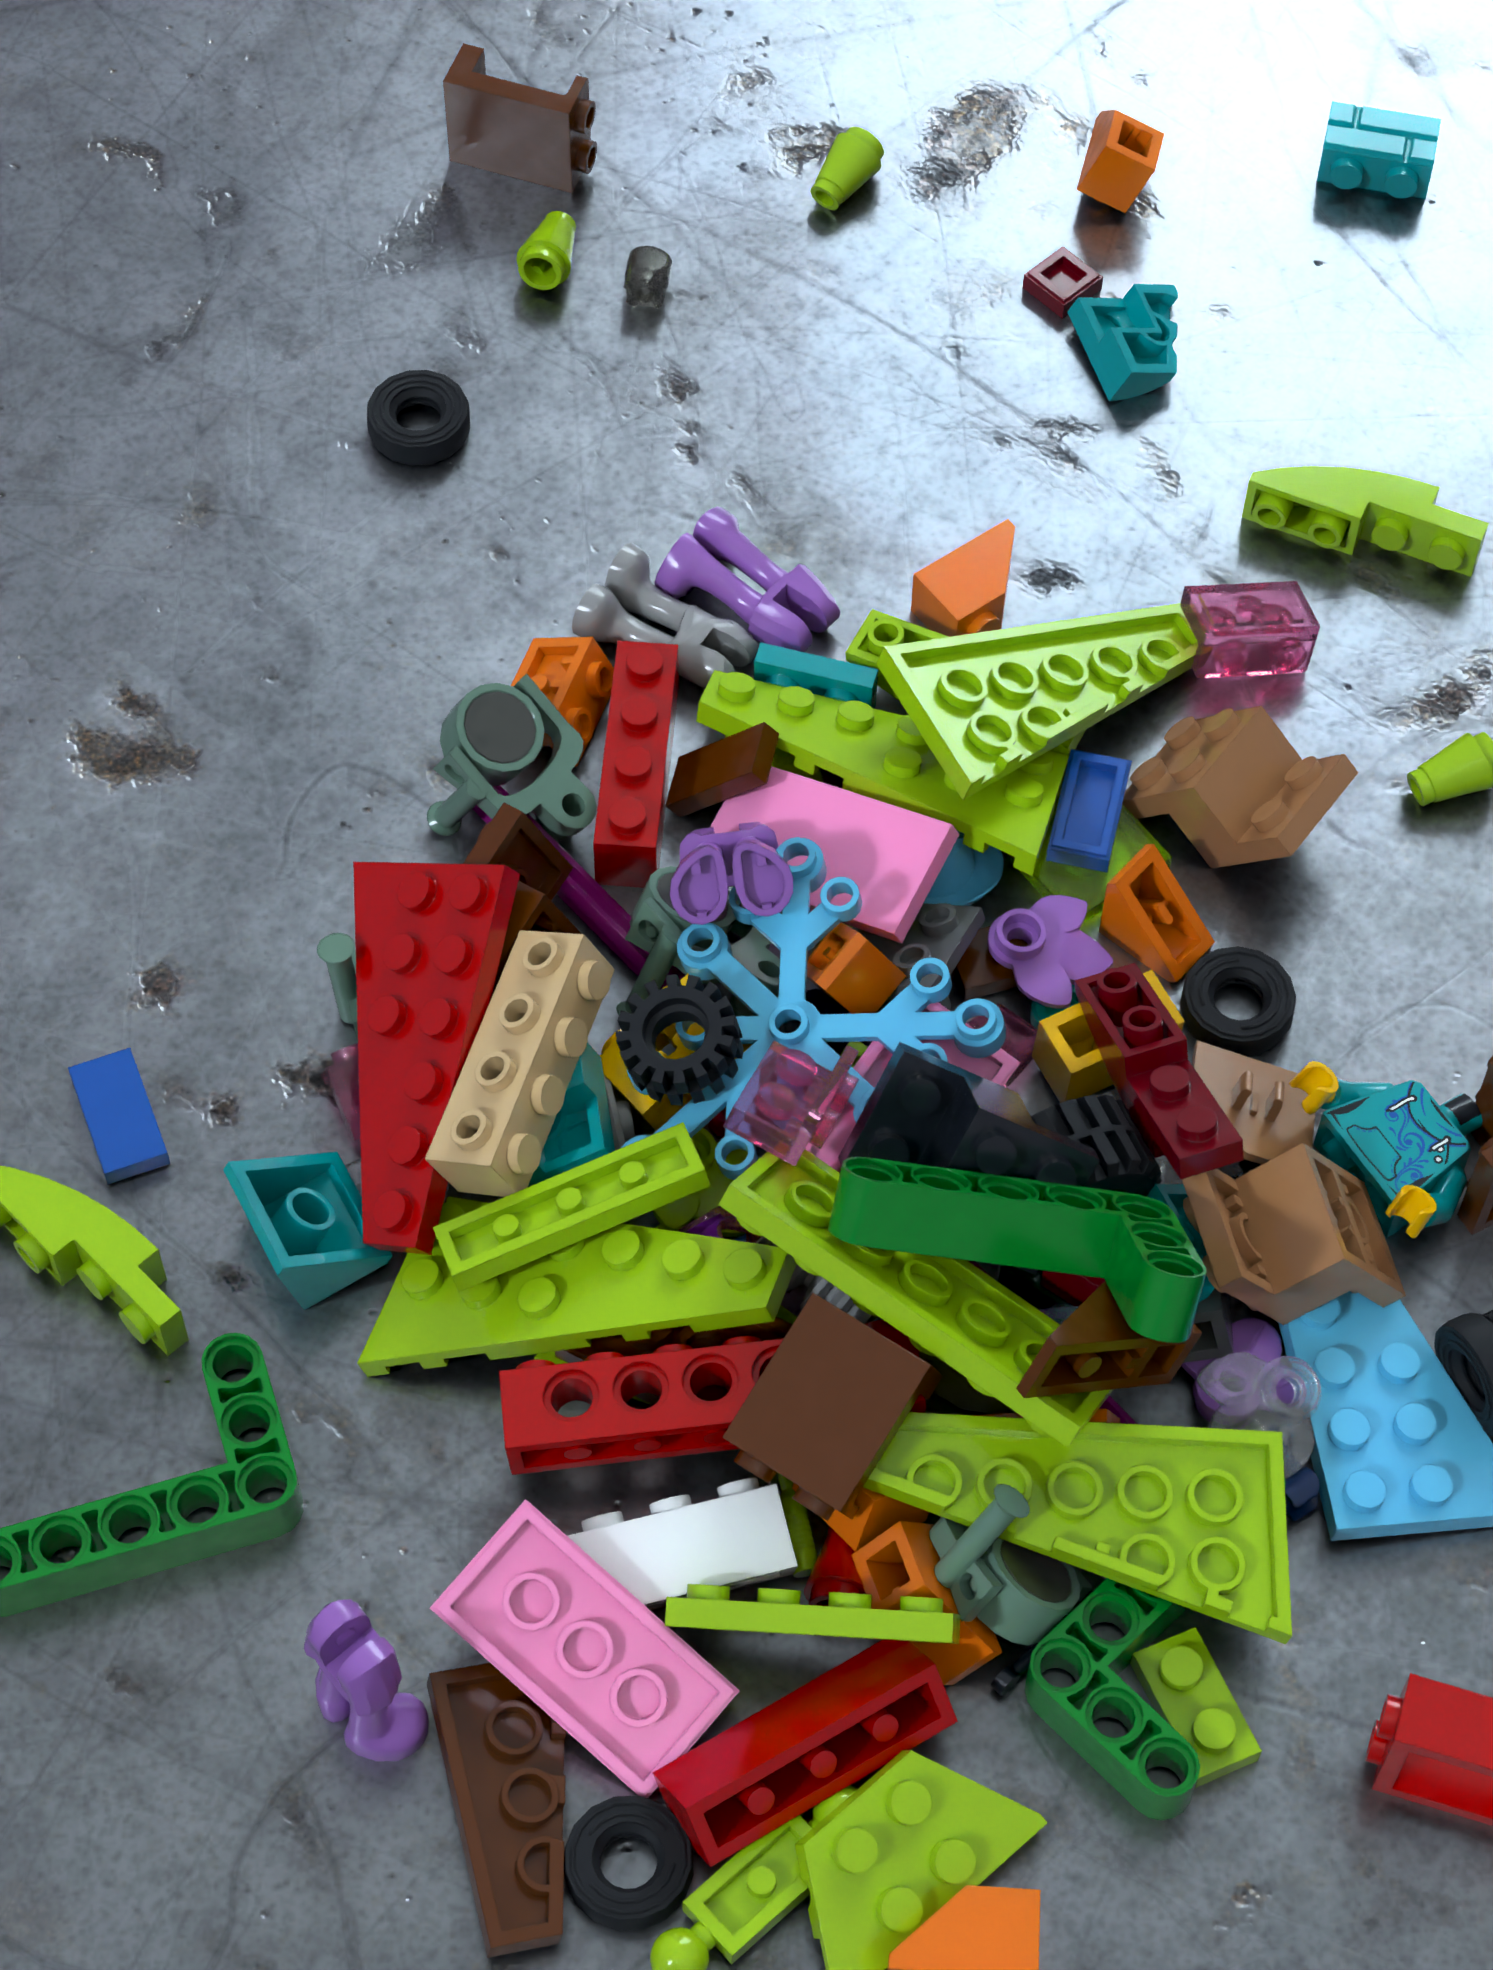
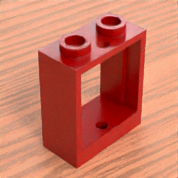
[1365,1673,1493,1826]

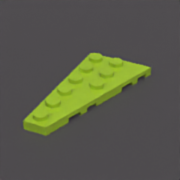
[876,603,1212,800]
[696,670,1070,876]

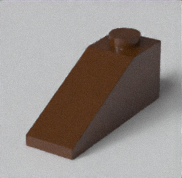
[1016,1281,1202,1398]

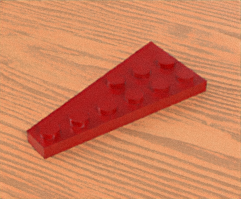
[353,862,520,1255]

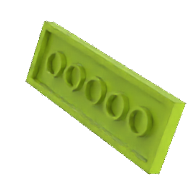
[718,1136,1114,1448]

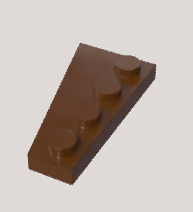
[427,1663,566,1958]

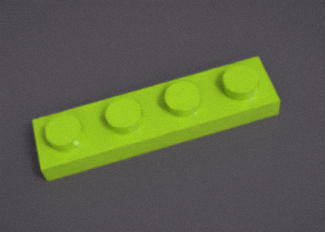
[433,1122,711,1292]
[665,1584,961,1644]

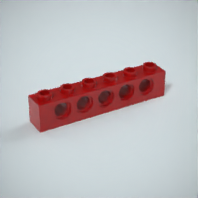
[499,1320,926,1475]

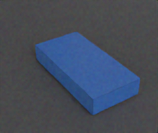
[1046,749,1132,873]
[68,1048,170,1185]

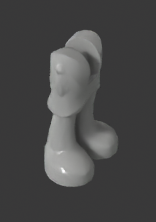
[572,543,759,688]

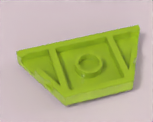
[795,1750,1047,1970]

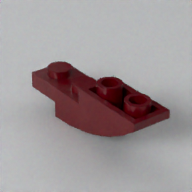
[1074,963,1244,1180]

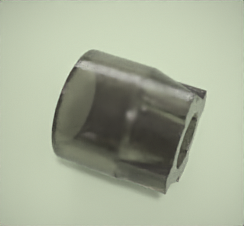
[623,246,673,309]

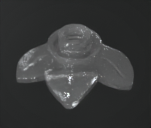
[1197,1352,1322,1479]

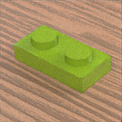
[1130,1627,1262,1788]

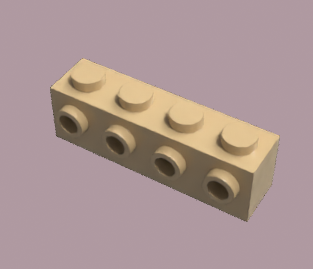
[425,930,615,1197]

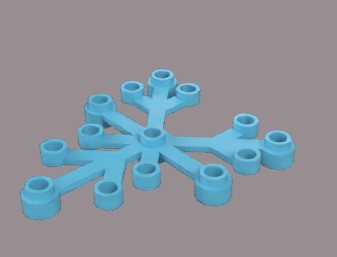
[621,837,1006,1180]

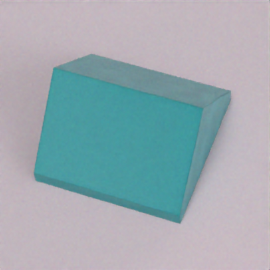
[223,1152,393,1310]

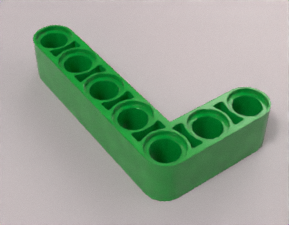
[828,1157,1207,1343]
[0,1333,304,1617]
[1024,1477,1286,1821]

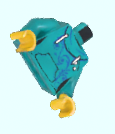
[1289,1061,1483,1238]

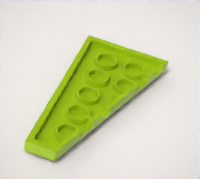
[357,1196,797,1377]
[863,1412,1292,1644]

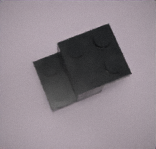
[838,1042,1100,1276]

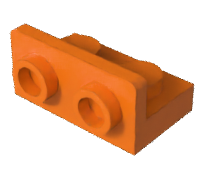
[511,637,614,767]

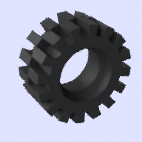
[616,974,744,1106]

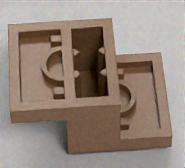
[1122,705,1359,869]
[1182,1143,1406,1325]

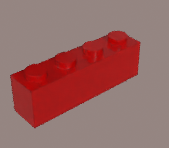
[593,640,679,888]
[653,1640,958,1867]

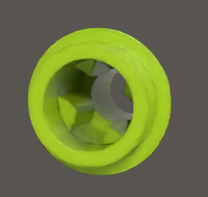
[810,127,884,210]
[516,211,576,290]
[1407,732,1493,806]

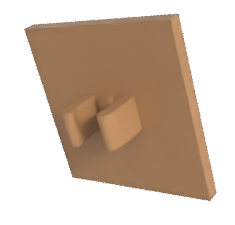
[1192,1040,1315,1165]

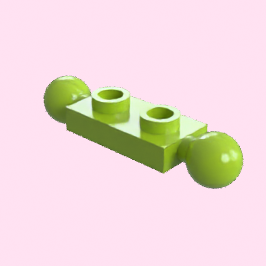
[650,1785,858,1970]

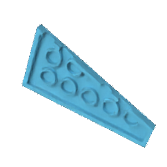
[1250,1170,1493,1541]

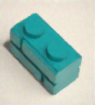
[1317,101,1441,199]

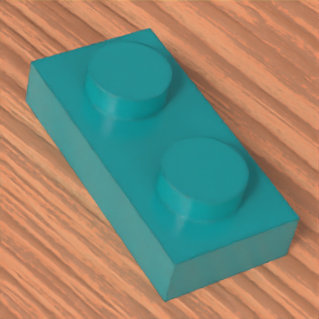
[754,642,878,708]

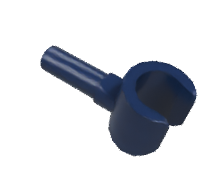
[1264,1426,1320,1521]

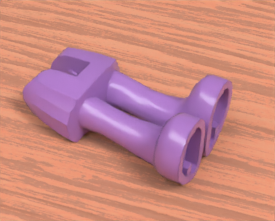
[655,506,840,652]
[670,822,793,925]
[304,1599,429,1761]

